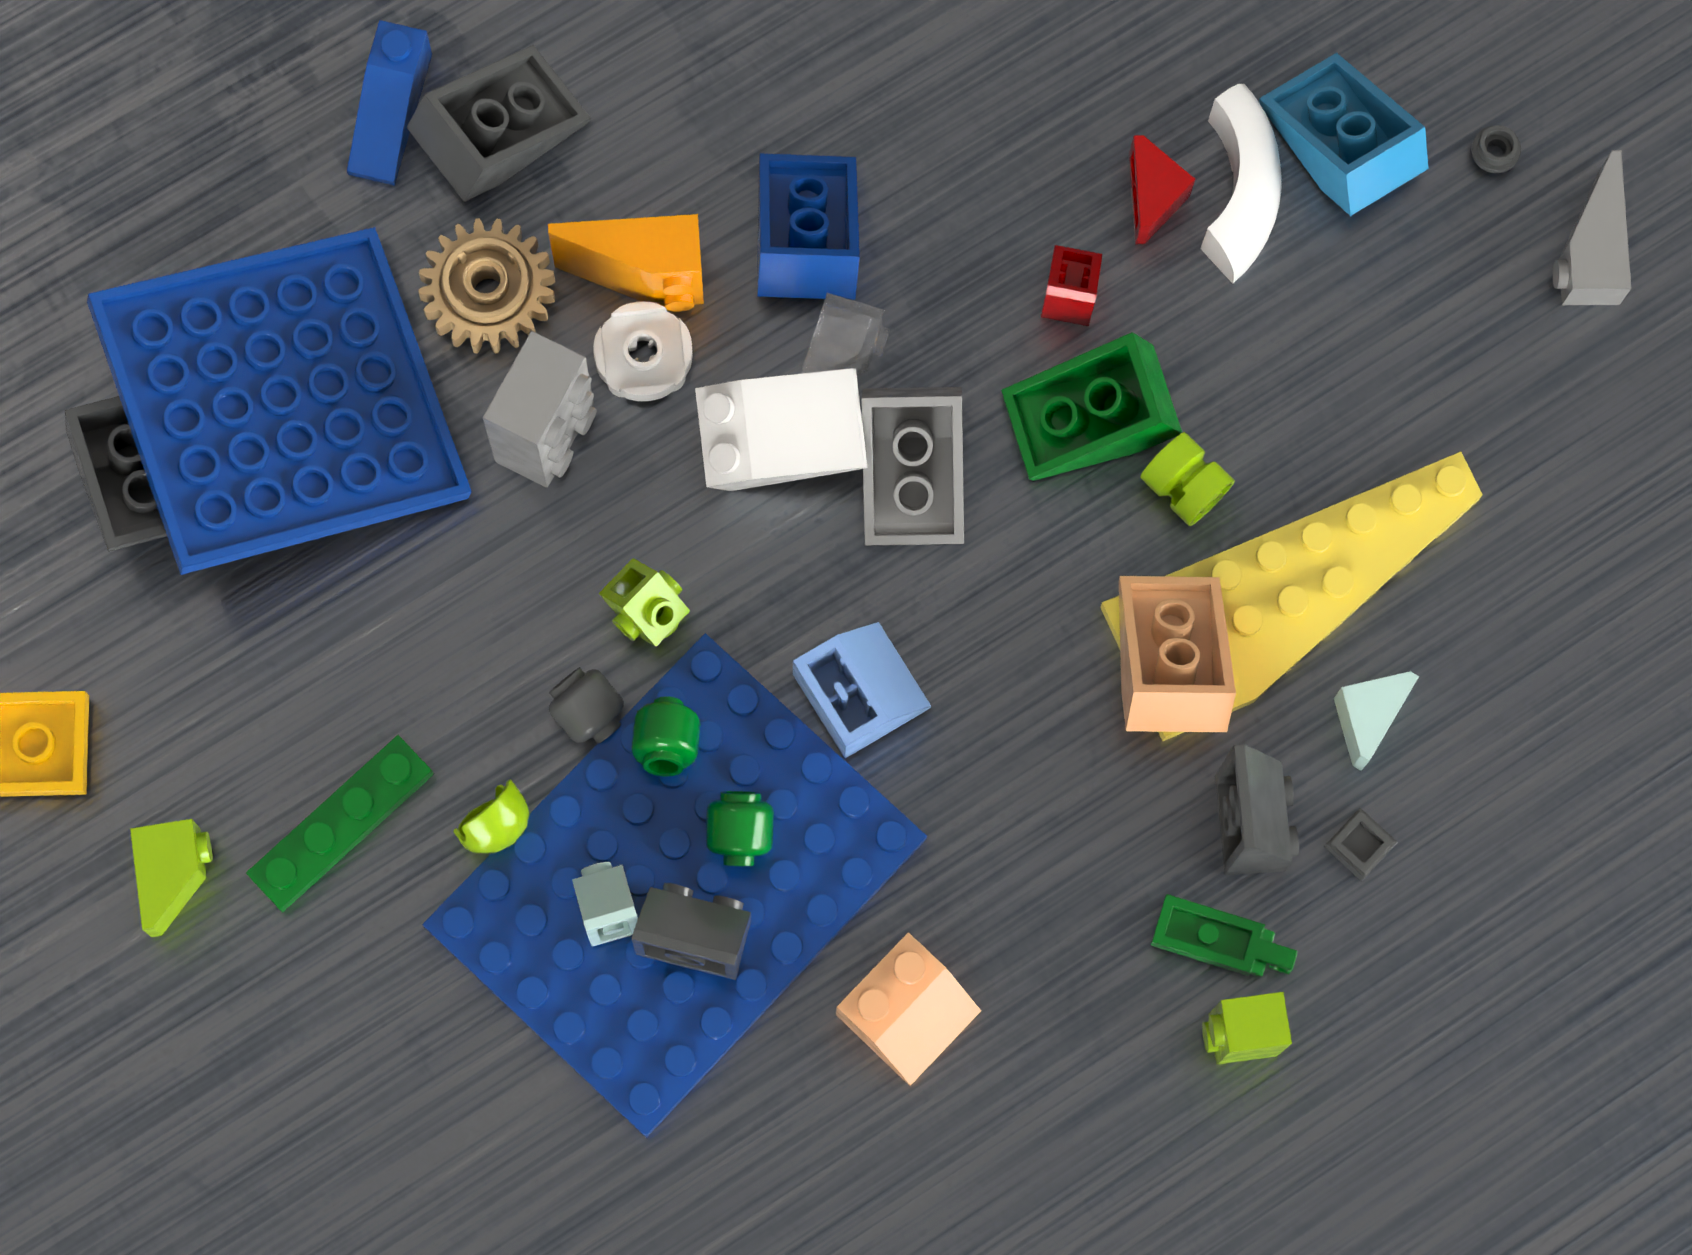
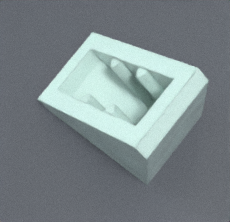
[1334,671,1419,771]

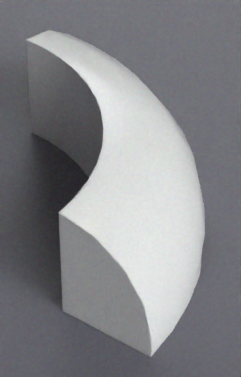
[1200,84,1282,284]

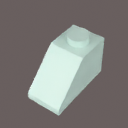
[572,862,638,947]

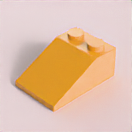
[548,214,704,312]

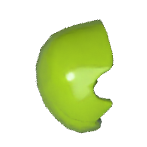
[453,779,530,854]

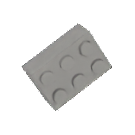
[483,331,597,488]

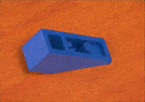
[347,20,432,186]

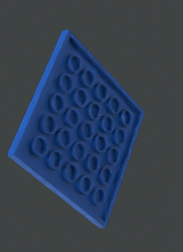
[87,227,472,575]

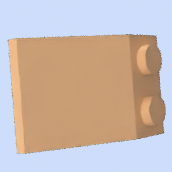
[1119,576,1236,732]

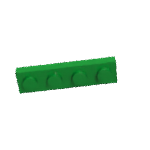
[246,735,434,913]

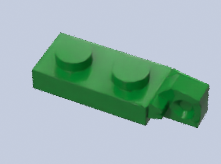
[1151,894,1298,977]

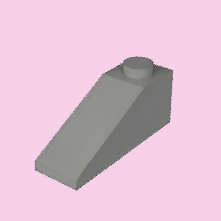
[1553,150,1632,305]

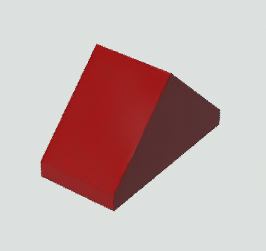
[1129,135,1195,245]
[1041,245,1103,326]

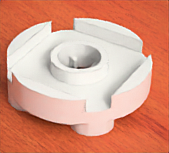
[593,301,693,401]

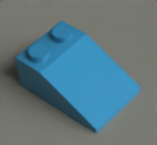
[1259,52,1429,216]

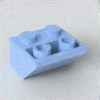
[793,622,931,759]

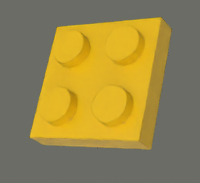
[0,691,89,797]

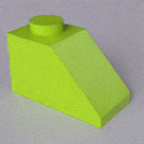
[130,819,213,937]

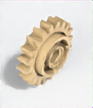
[418,218,555,354]

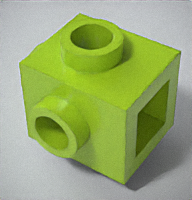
[598,558,690,647]

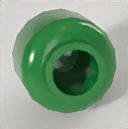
[631,696,700,777]
[706,791,774,866]

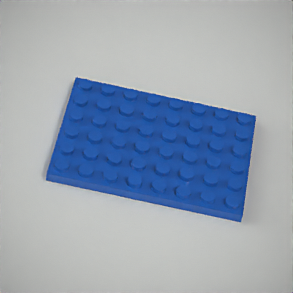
[422,633,927,1138]

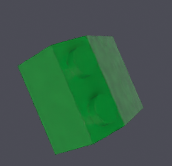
[1001,332,1182,481]

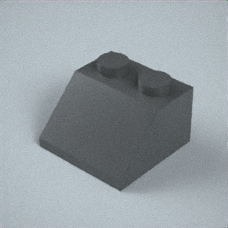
[632,883,751,980]

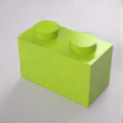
[1202,992,1292,1065]

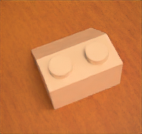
[836,932,981,1086]

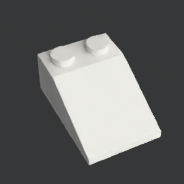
[695,368,868,491]

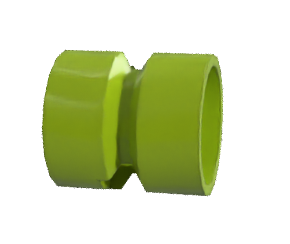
[1140,432,1235,526]

